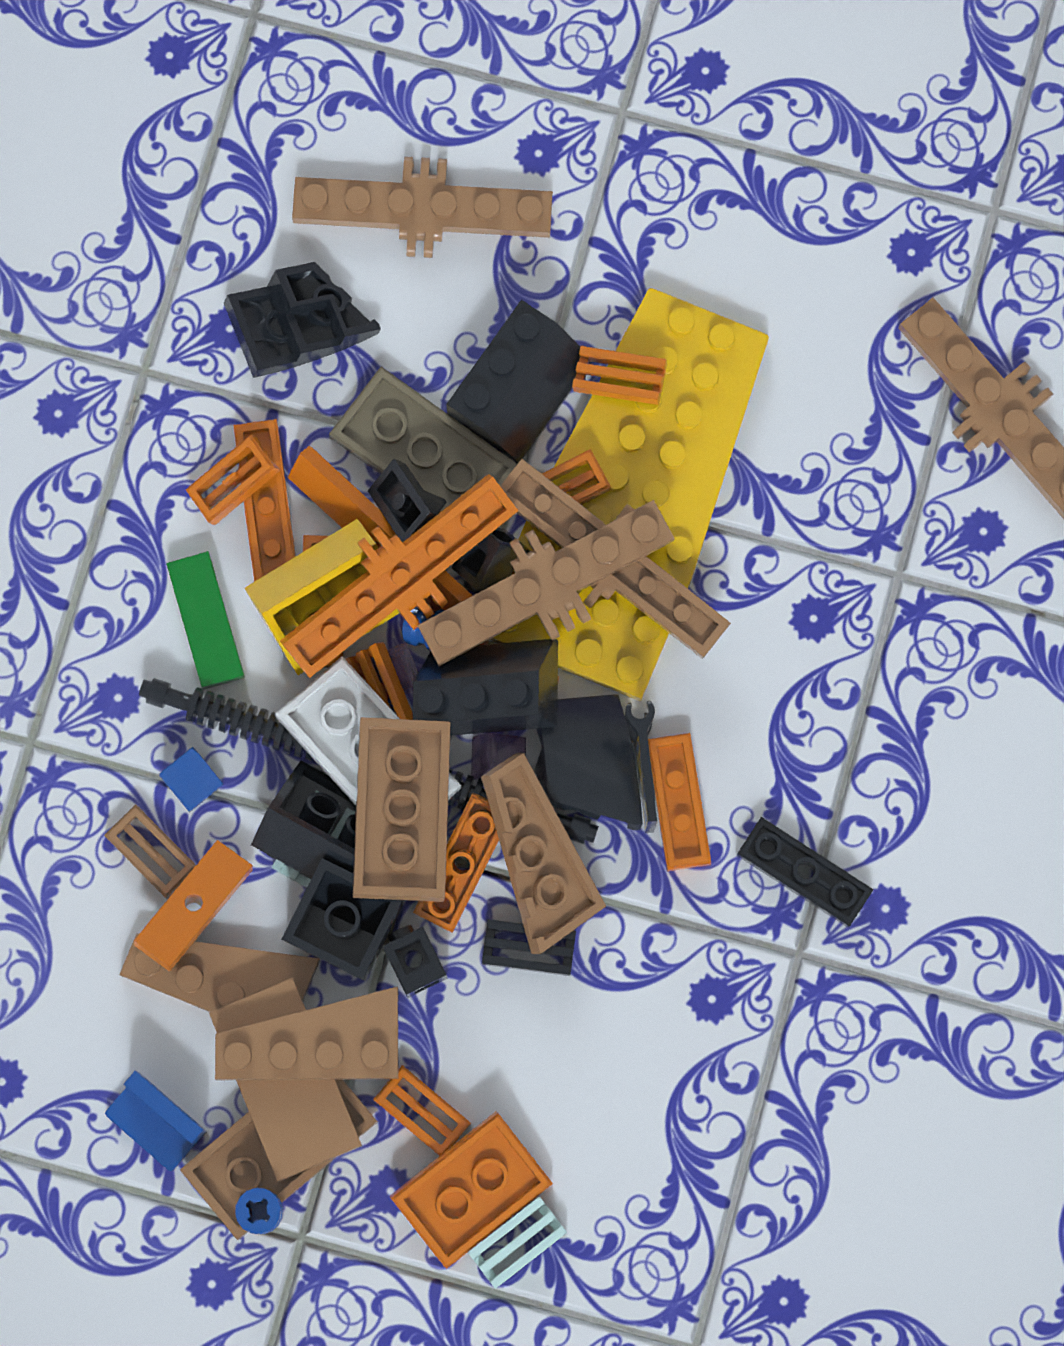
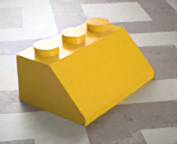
[244,519,399,676]

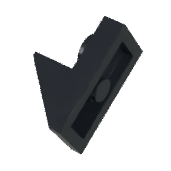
[368,459,447,542]

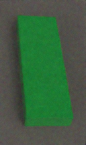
[166,551,245,690]

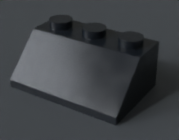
[446,299,592,464]
[413,639,558,736]
[251,760,356,879]

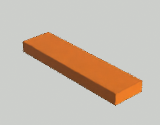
[233,419,296,582]

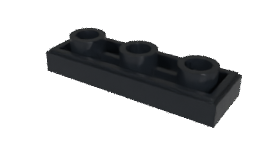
[736,817,874,928]

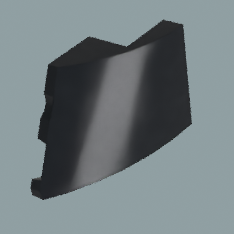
[224,262,381,378]
[535,694,643,830]

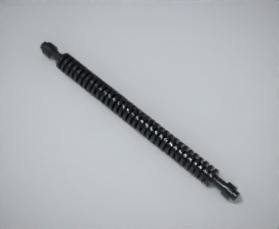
[139,678,599,844]

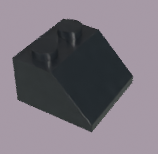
[281,858,402,981]

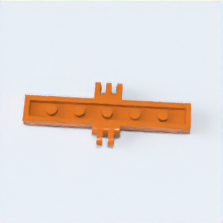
[280,474,519,678]

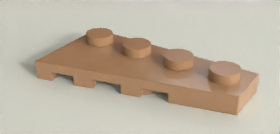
[481,753,606,954]
[119,933,320,1012]
[215,986,399,1081]

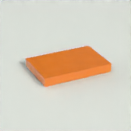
[390,1111,553,1269]

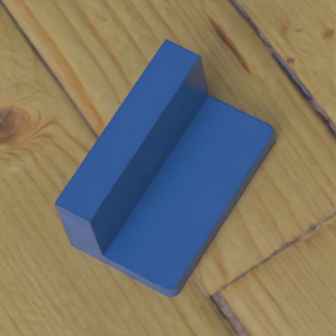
[105,1070,207,1171]

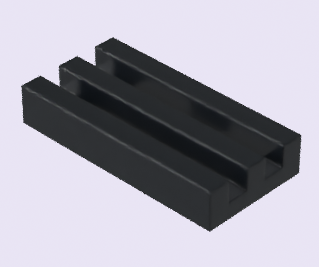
[482,919,576,976]

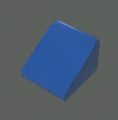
[159,747,224,813]

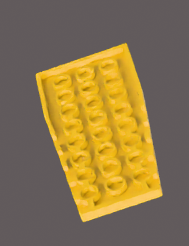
[490,288,769,702]

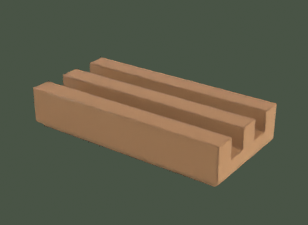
[104,804,196,899]

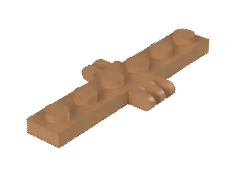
[292,156,553,258]
[898,298,1064,519]
[500,459,731,659]
[418,500,675,666]

